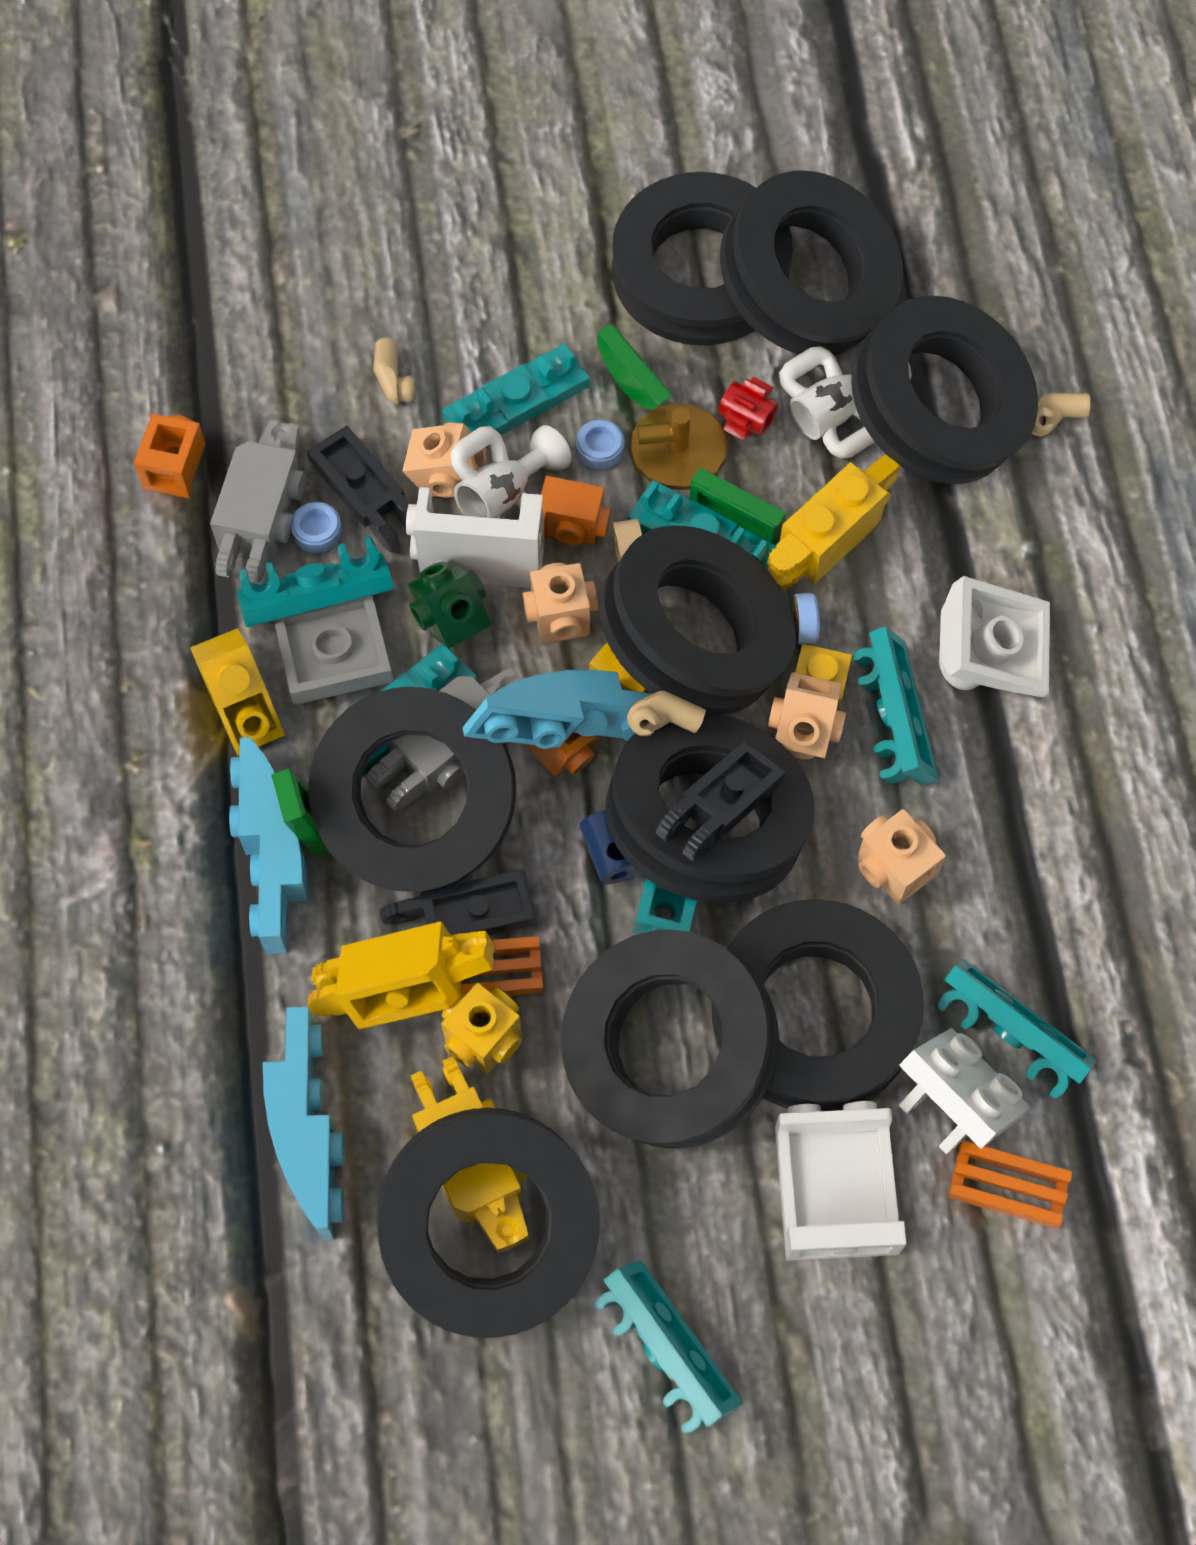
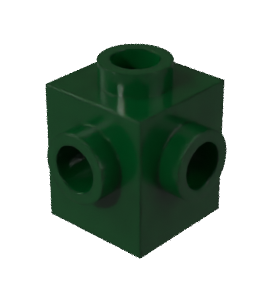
[407,560,492,649]

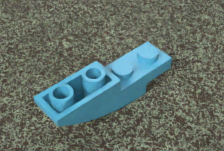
[462,670,651,749]
[229,737,309,954]
[263,1007,345,1240]

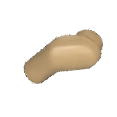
[373,338,416,405]
[1031,393,1090,436]
[627,691,706,736]

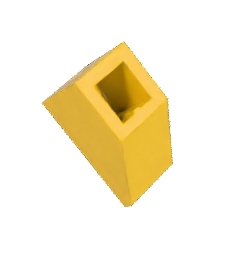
[190,628,285,756]

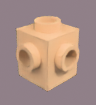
[402,422,487,498]
[522,563,598,644]
[768,672,846,759]
[857,809,946,905]

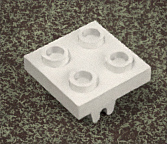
[899,1028,1031,1155]

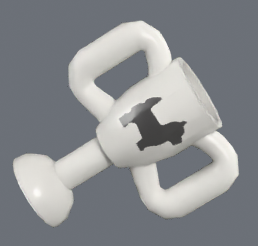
[779,346,912,459]
[450,425,572,520]

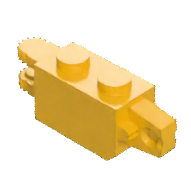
[767,454,900,591]
[307,921,495,1030]
[410,1056,529,1254]

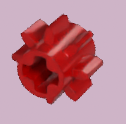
[718,376,779,441]

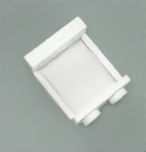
[406,487,545,588]
[775,1101,906,1261]

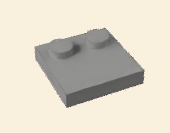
[274,595,394,705]

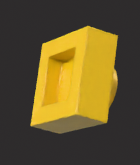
[795,644,852,708]

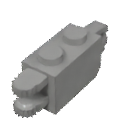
[210,420,306,583]
[365,667,521,812]

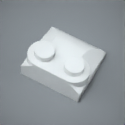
[939,576,1050,697]

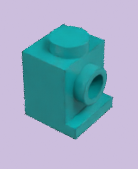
[632,878,697,935]

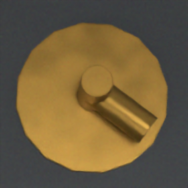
[631,403,727,490]

